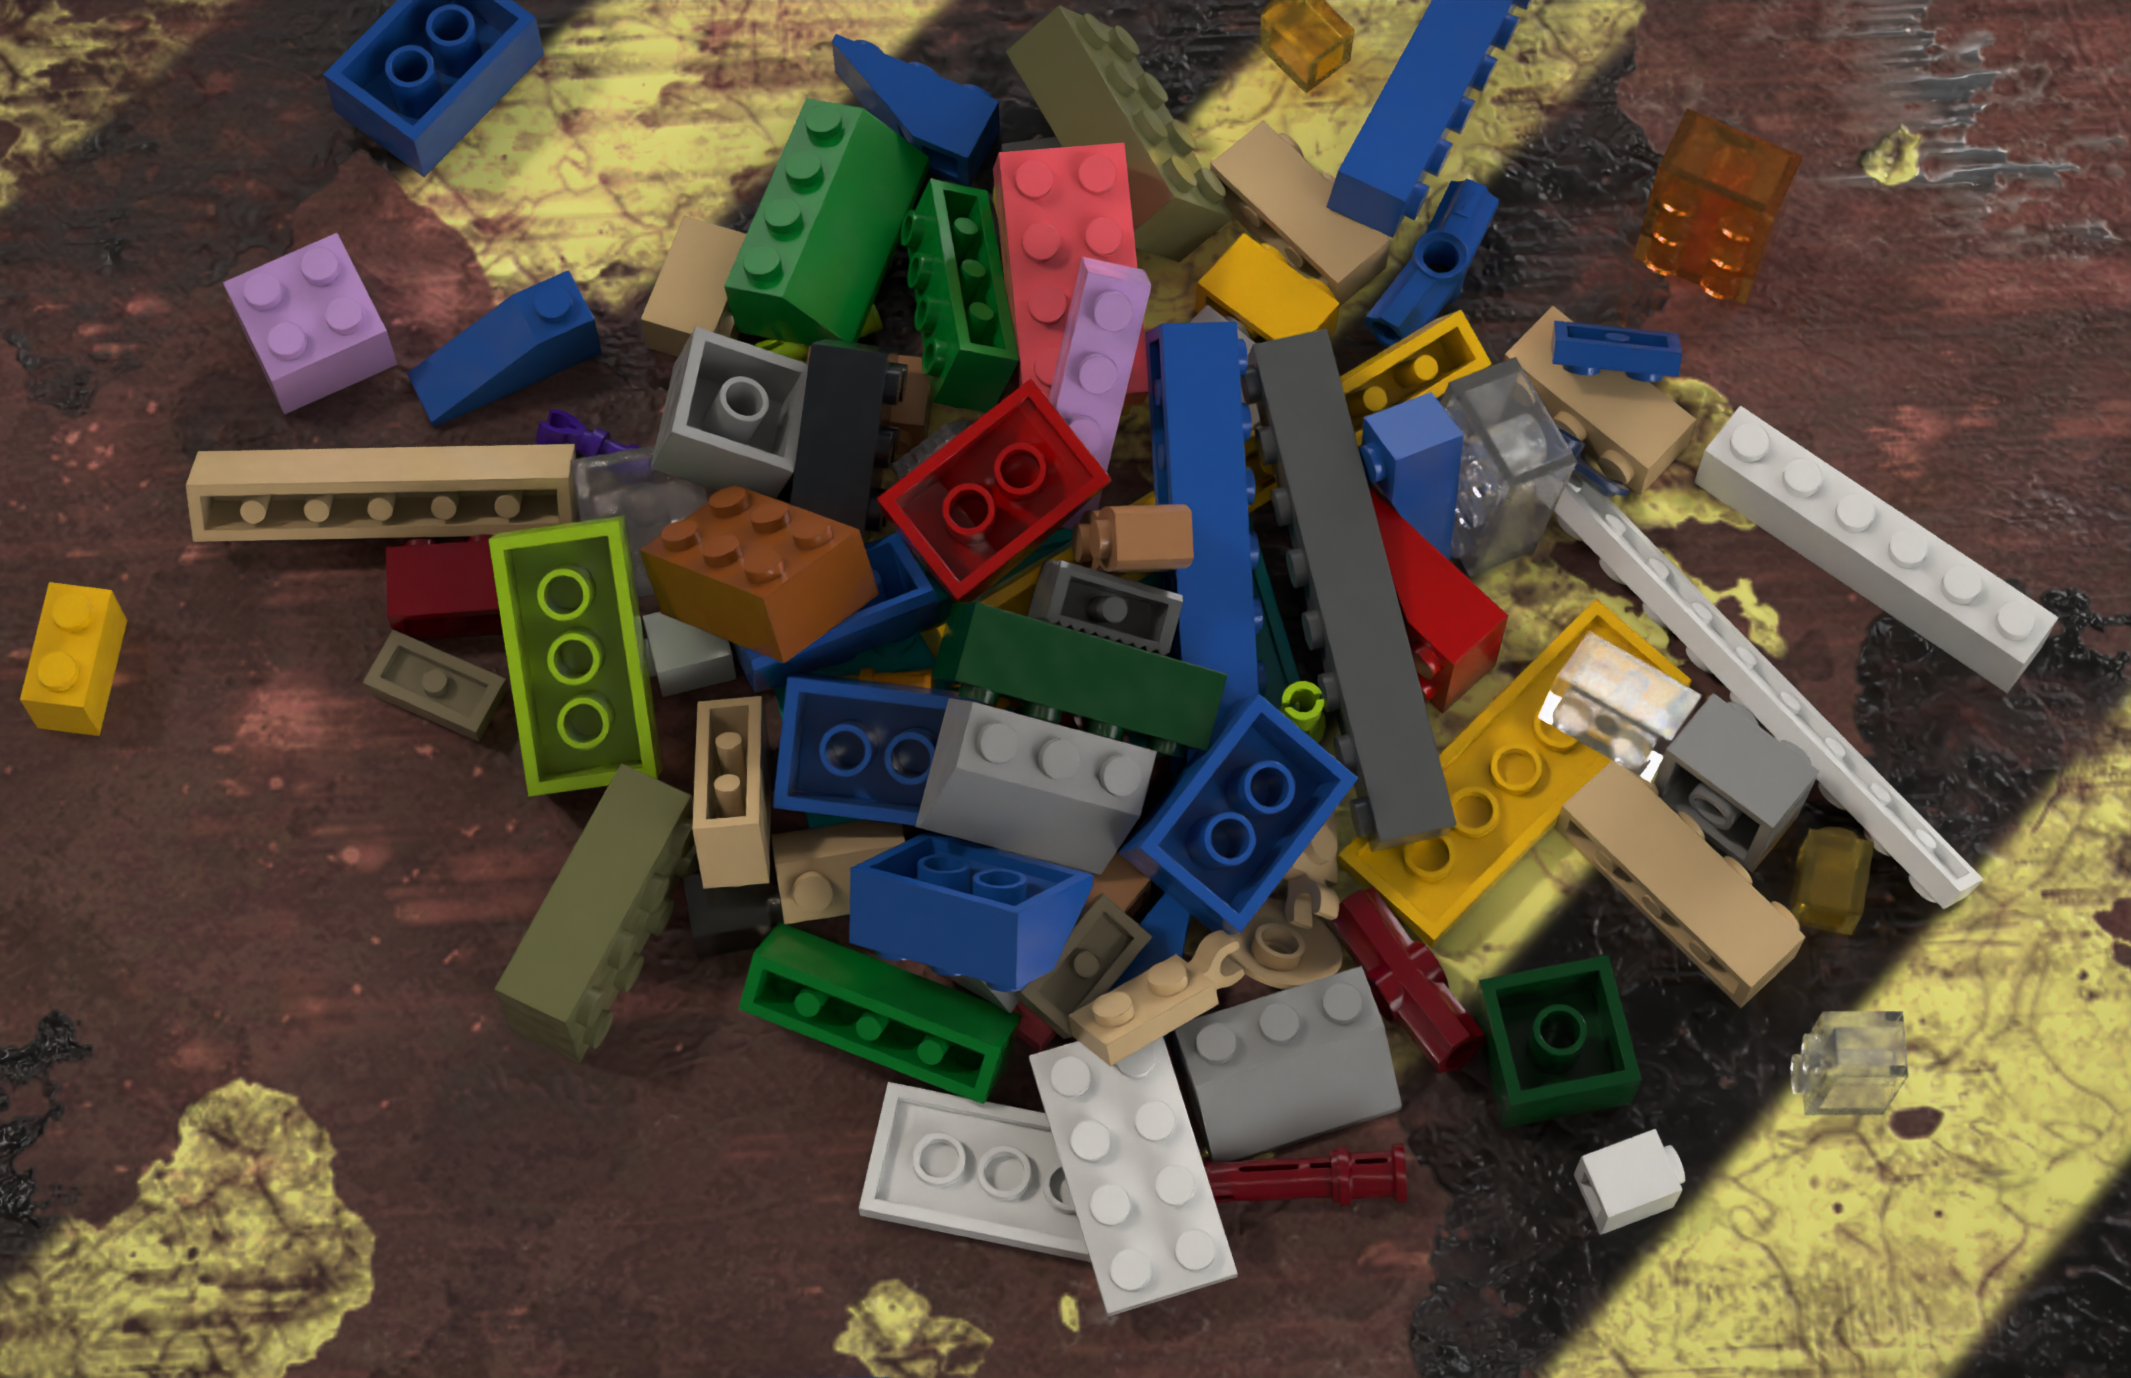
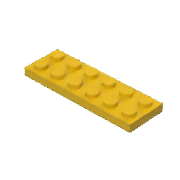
[1337,599,1692,948]

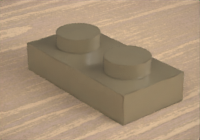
[363,630,509,742]
[1014,893,1152,1039]

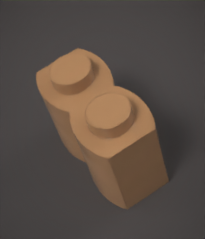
[1072,504,1194,574]

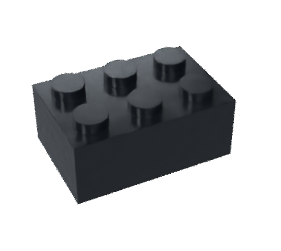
[790,338,908,544]

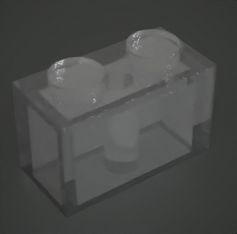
[1538,631,1702,782]
[1791,1011,1909,1115]

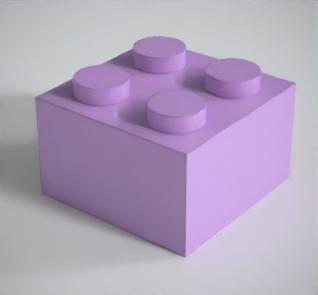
[223,233,398,415]

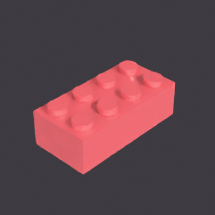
[993,143,1149,406]

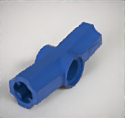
[1365,179,1499,348]

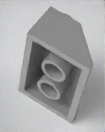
[915,698,1157,875]
[1171,966,1402,1162]

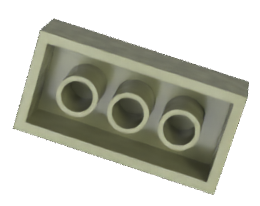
[1006,6,1233,262]
[494,763,699,1063]

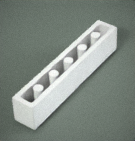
[1694,406,2059,694]

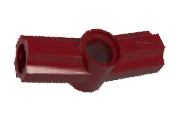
[1326,886,1485,1074]

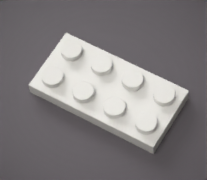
[1029,1036,1238,1317]
[859,1082,1091,1262]

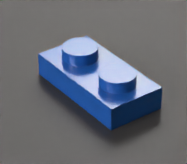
[1551,321,1682,382]

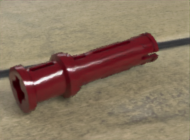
[1203,1143,1407,1207]

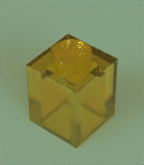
[1259,0,1355,94]
[1789,827,1874,935]

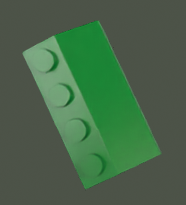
[724,98,931,346]

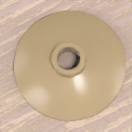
[1225,898,1343,990]

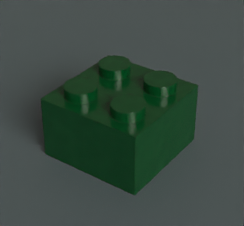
[1472,955,1642,1128]

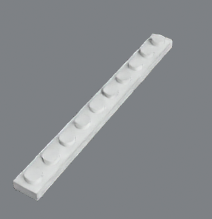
[1502,437,1984,909]

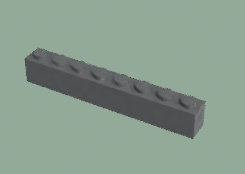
[1240,329,1457,852]

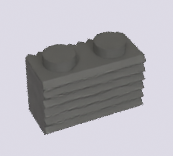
[1028,560,1183,656]

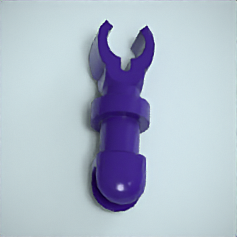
[535,409,654,481]

